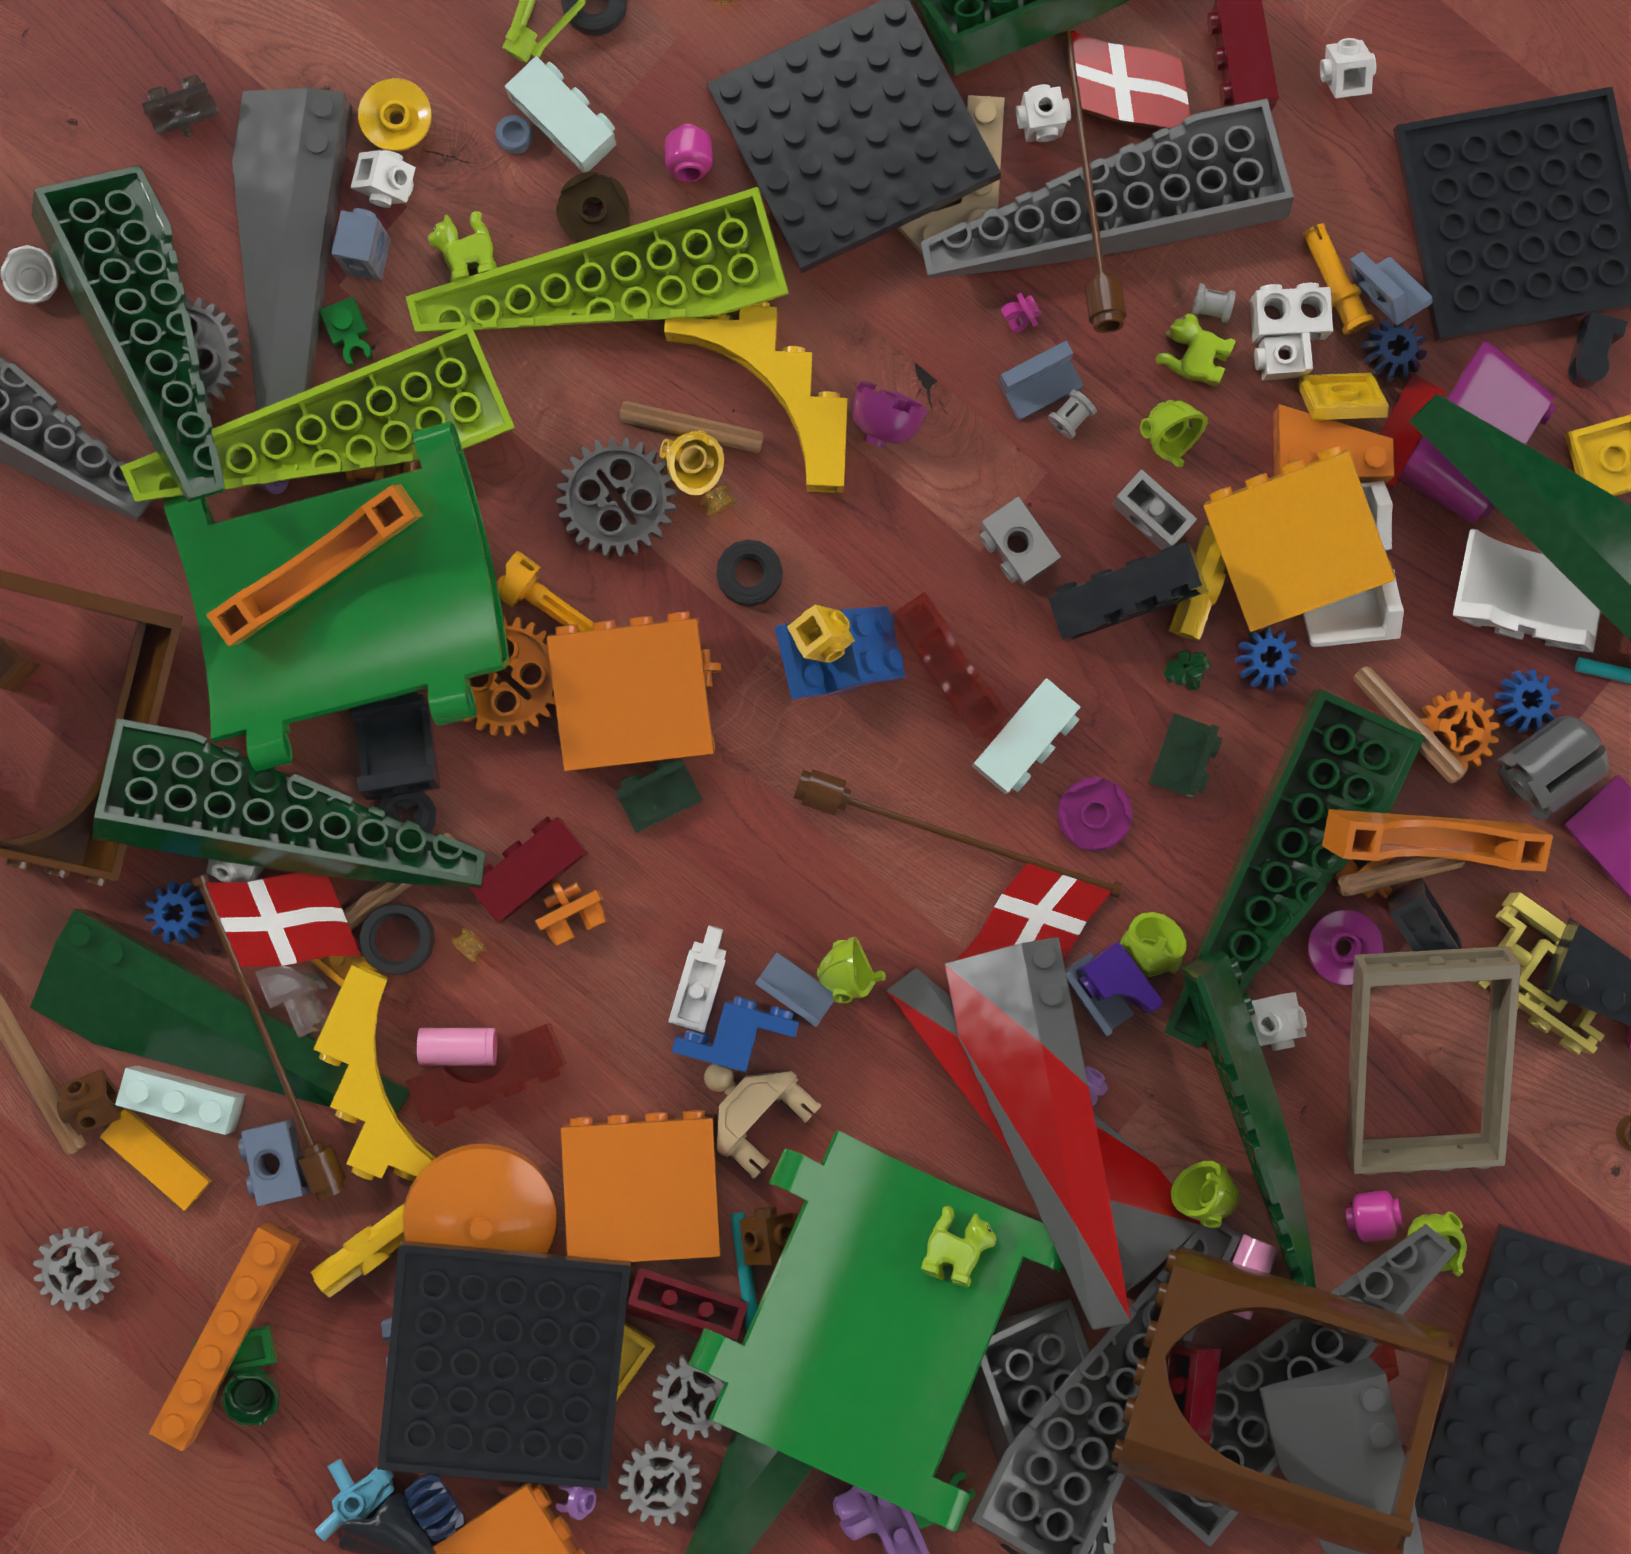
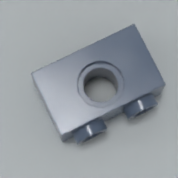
[331,208,391,282]
[239,1118,310,1206]

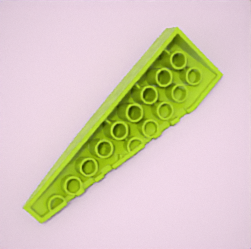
[406,187,789,333]
[120,324,515,502]

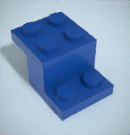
[774,606,906,700]
[672,996,799,1072]

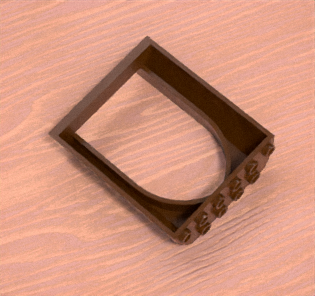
[0,570,183,886]
[1111,1246,1456,1554]

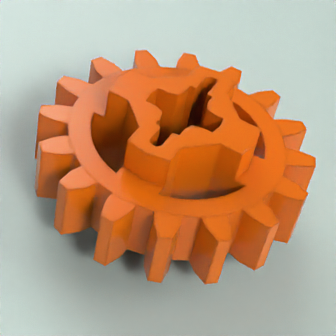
[1420,690,1499,770]

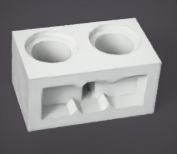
[1250,282,1333,343]

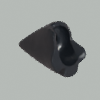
[339,1493,436,1554]

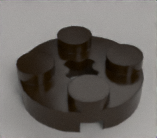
[556,172,630,243]

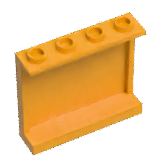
[1203,445,1396,632]

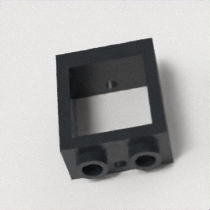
[1388,878,1463,951]

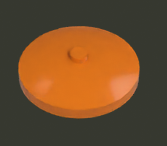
[403,1144,557,1254]

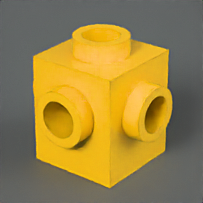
[787,605,855,663]

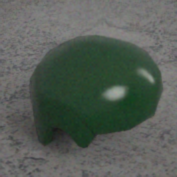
[221,1367,280,1426]

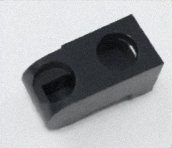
[1568,311,1628,388]

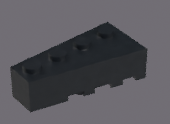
[1048,542,1208,642]
[1540,918,1631,1026]

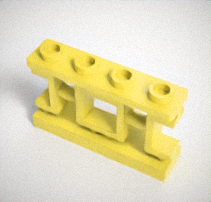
[1471,892,1605,1055]

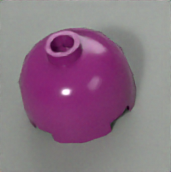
[851,381,928,448]

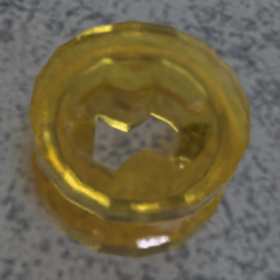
[699,485,737,518]
[451,927,488,963]

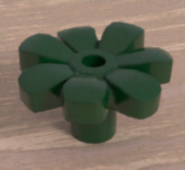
[1163,650,1211,690]

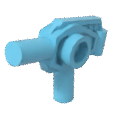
[315,1458,395,1541]

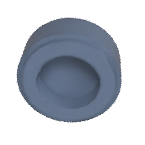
[495,115,533,155]

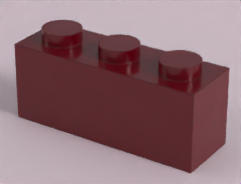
[1207,0,1279,111]
[469,816,589,923]
[626,1267,748,1342]
[1165,1341,1221,1446]

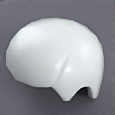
[0,245,60,305]

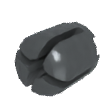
[1497,716,1609,821]

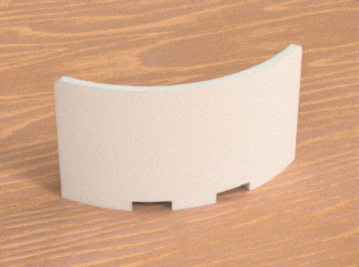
[1303,481,1404,647]
[1453,529,1601,653]

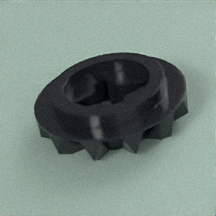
[378,791,437,834]

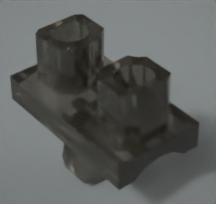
[142,74,220,138]

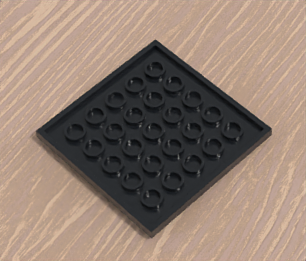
[706,0,1001,273]
[1393,86,1631,342]
[377,1240,631,1489]

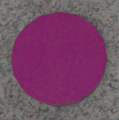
[1057,777,1133,852]

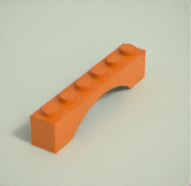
[206,484,423,647]
[1322,809,1553,872]
[149,1222,301,1451]

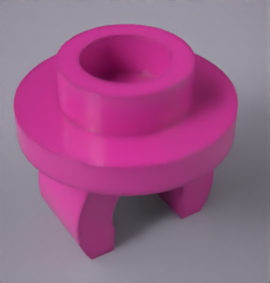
[1001,292,1041,333]

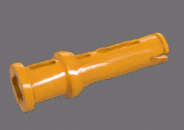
[1302,223,1375,335]

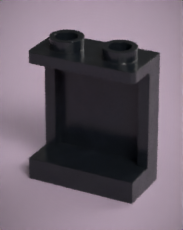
[349,692,440,801]

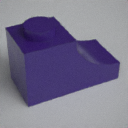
[1075,942,1164,1014]

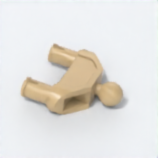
[704,1063,821,1179]

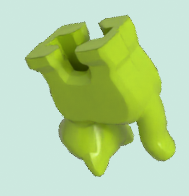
[428,211,497,282]
[1156,313,1236,386]
[921,1206,997,1288]

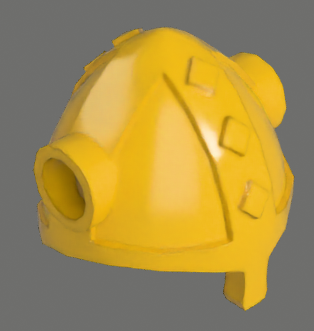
[660,430,724,495]

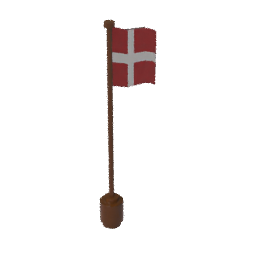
[1060,27,1190,333]
[794,769,1123,962]
[192,872,362,1201]

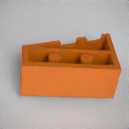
[1273,404,1394,484]

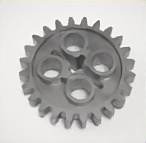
[184,295,245,410]
[556,437,677,558]

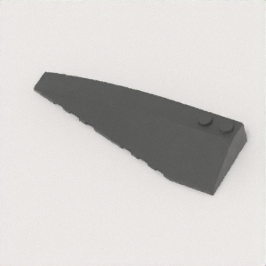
[920,98,1294,278]

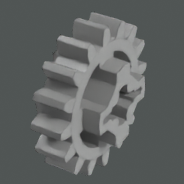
[33,1226,120,1311]
[653,1355,725,1440]
[619,1438,702,1526]

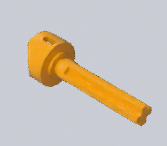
[497,551,594,631]

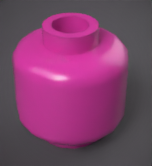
[664,124,713,183]
[1345,1190,1404,1242]

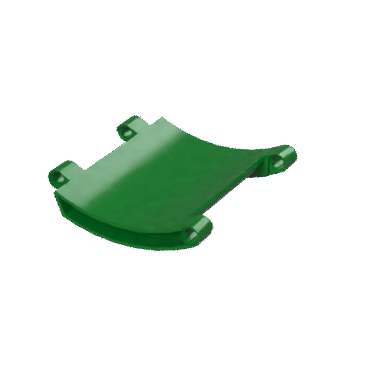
[164,421,510,771]
[688,1130,1064,1532]

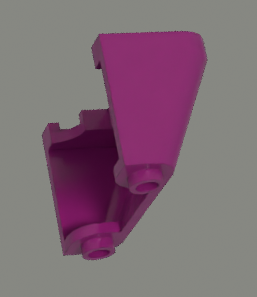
[1398,340,1557,524]

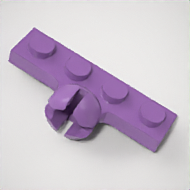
[833,1486,930,1554]

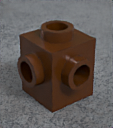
[57,1069,121,1136]
[740,1206,794,1265]

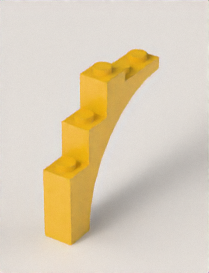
[664,302,848,493]
[313,962,436,1181]

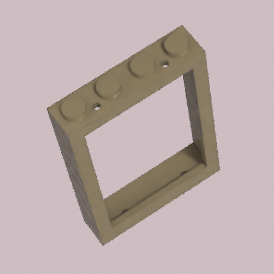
[1345,946,1521,1175]

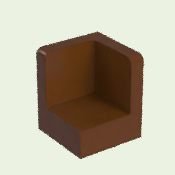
[0,636,40,692]

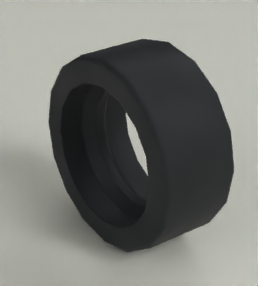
[360,904,435,975]

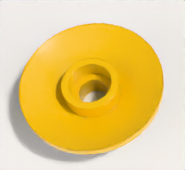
[358,78,432,152]

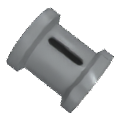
[1191,283,1236,324]
[1048,389,1097,439]

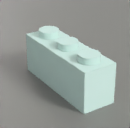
[505,56,617,173]
[972,678,1080,795]
[115,1066,246,1135]

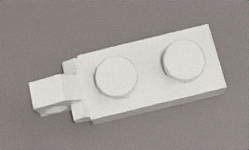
[668,925,727,1033]

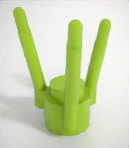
[502,0,586,63]

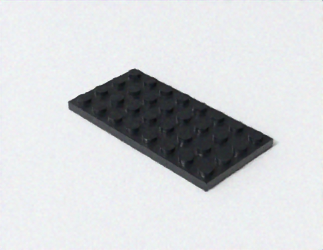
[1414,1223,1631,1554]

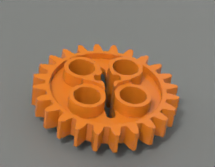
[464,616,556,737]

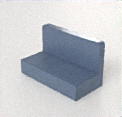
[1350,252,1433,325]
[998,340,1083,420]
[755,952,834,1027]
[1065,952,1134,1037]

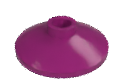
[1308,910,1384,985]

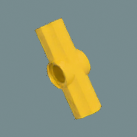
[1168,525,1226,641]
[311,1203,405,1298]

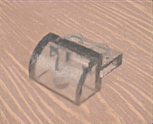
[255,966,329,1038]

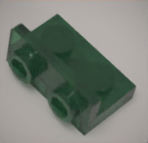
[1147,713,1222,799]
[615,758,703,834]

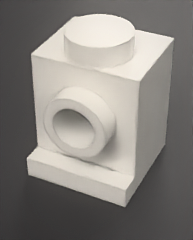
[1254,332,1313,381]

